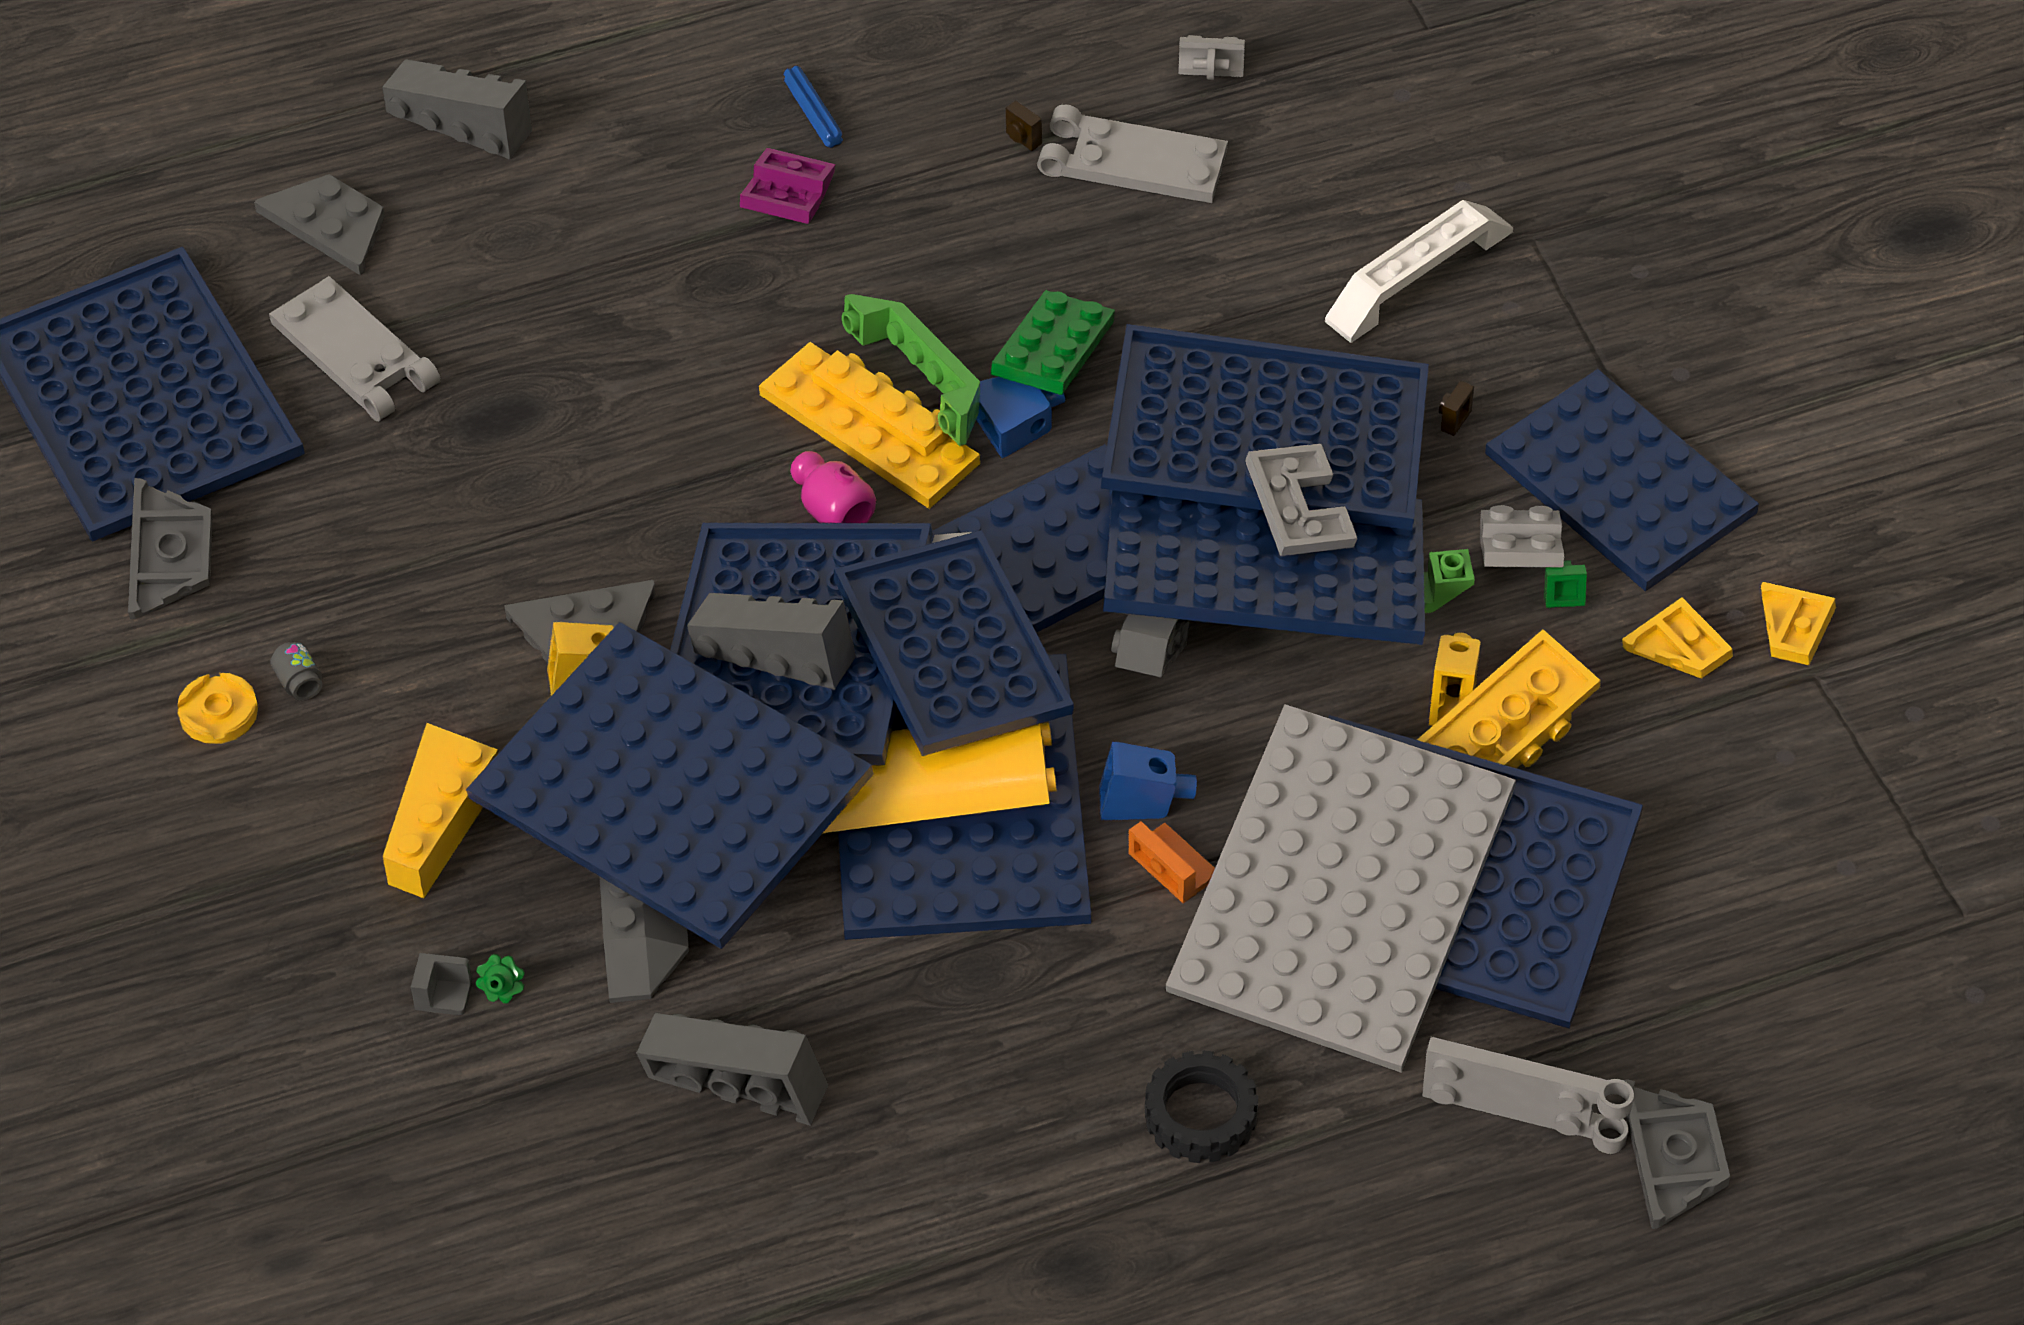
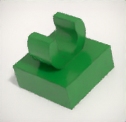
[1544,560,1587,608]

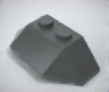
[600,877,689,1003]

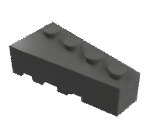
[382,59,532,159]
[687,593,856,690]
[636,1013,828,1126]

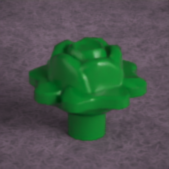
[476,954,525,1003]

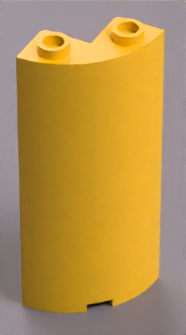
[823,721,1057,833]

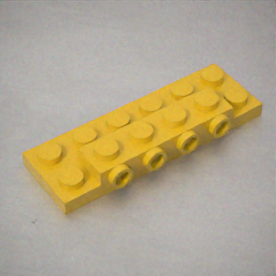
[759,342,980,509]
[1417,629,1600,768]

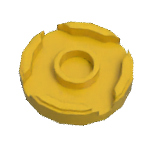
[178,673,258,744]

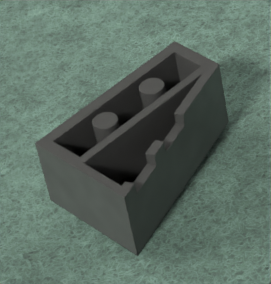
[1111,614,1191,677]

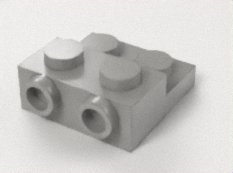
[1480,505,1564,567]

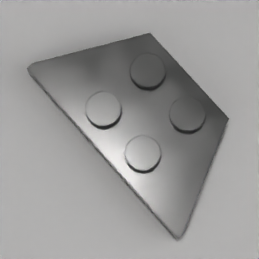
[254,174,385,275]
[128,478,213,619]
[504,580,655,663]
[1622,1079,1730,1229]

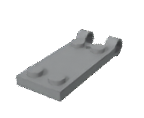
[1037,105,1228,203]
[269,276,440,421]
[1422,1037,1634,1154]

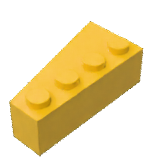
[383,723,498,898]

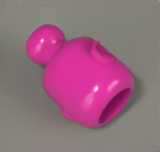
[790,451,876,523]

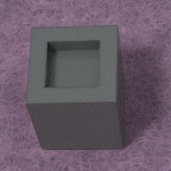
[411,953,473,1015]

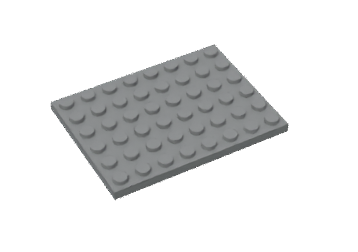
[1166,704,1516,1073]

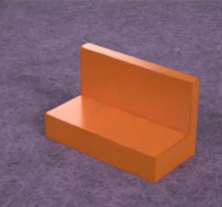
[1128,821,1215,903]

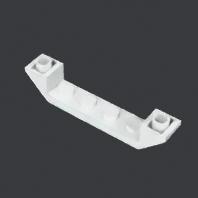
[1325,200,1513,343]

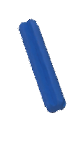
[784,66,843,148]

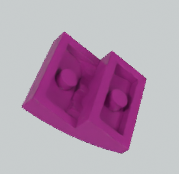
[740,148,835,224]

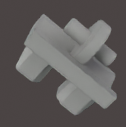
[1178,35,1245,80]

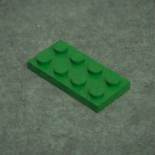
[991,290,1115,395]

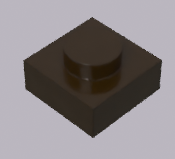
[1005,100,1042,151]
[1439,381,1474,436]

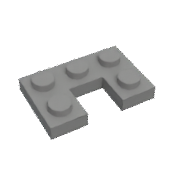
[1245,444,1357,556]

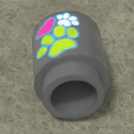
[270,642,323,701]

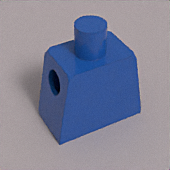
[976,377,1065,458]
[1099,742,1197,820]

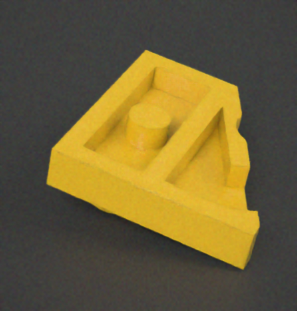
[1761,582,1836,665]
[1622,597,1733,679]

